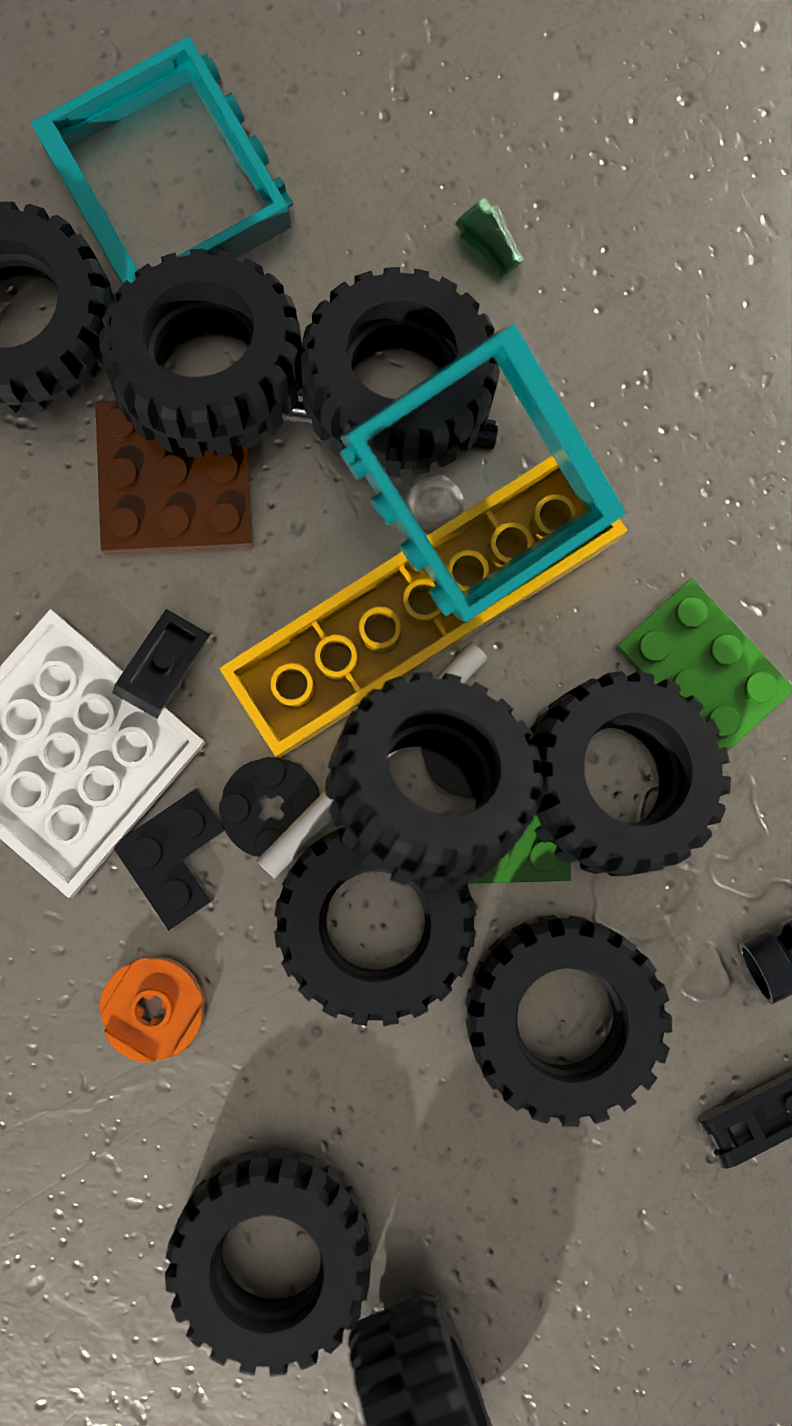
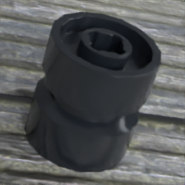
[739,919,792,1005]

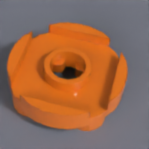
[99,956,205,1062]

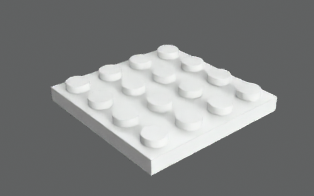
[0,609,206,898]

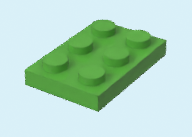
[615,578,792,751]

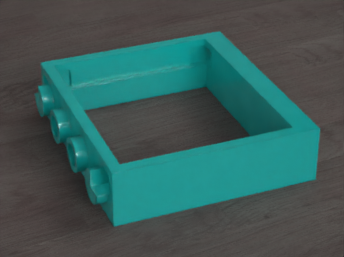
[30,36,294,284]
[340,323,627,622]

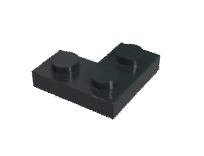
[113,788,225,931]

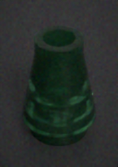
[455,198,524,278]

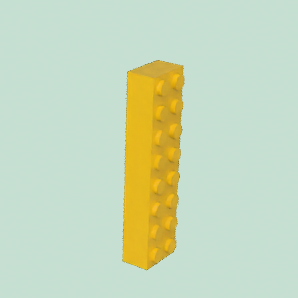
[219,456,628,758]

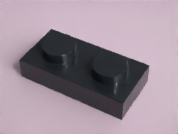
[112,609,210,719]

